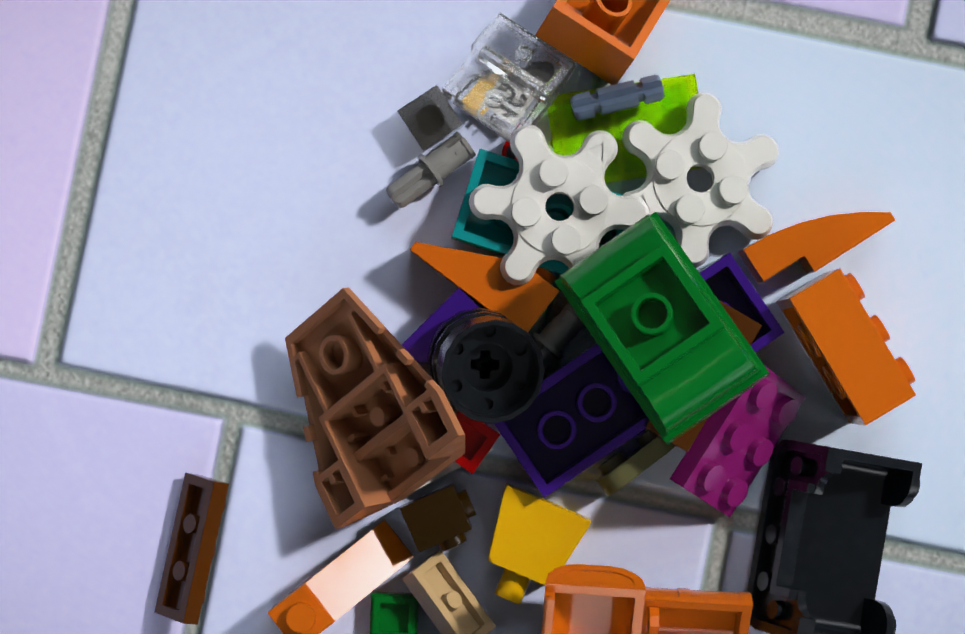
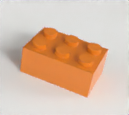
[776,268,916,426]

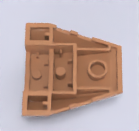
[285,288,465,529]

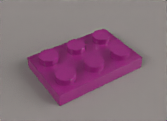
[670,365,805,517]

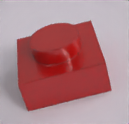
[454,411,501,474]

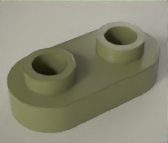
[596,429,676,496]

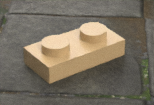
[402,550,496,634]

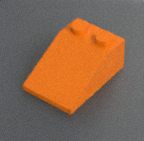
[535,0,670,85]

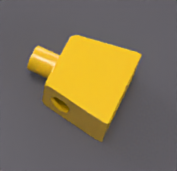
[488,483,591,604]

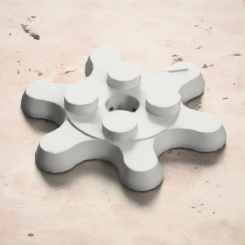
[622,92,779,268]
[469,125,649,285]

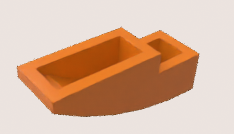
[738,212,895,283]

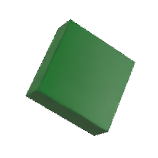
[370,591,419,634]

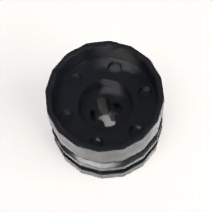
[427,308,545,424]

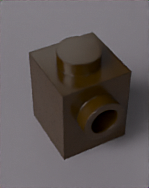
[400,483,477,552]

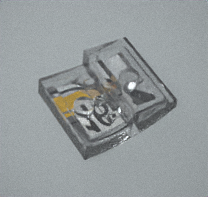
[442,12,576,143]

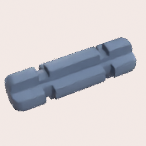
[570,75,664,121]

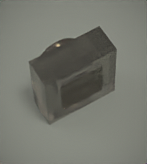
[397,85,463,152]

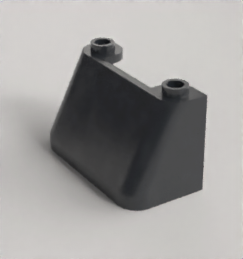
[747,439,922,634]

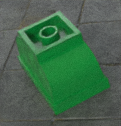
[555,212,770,445]

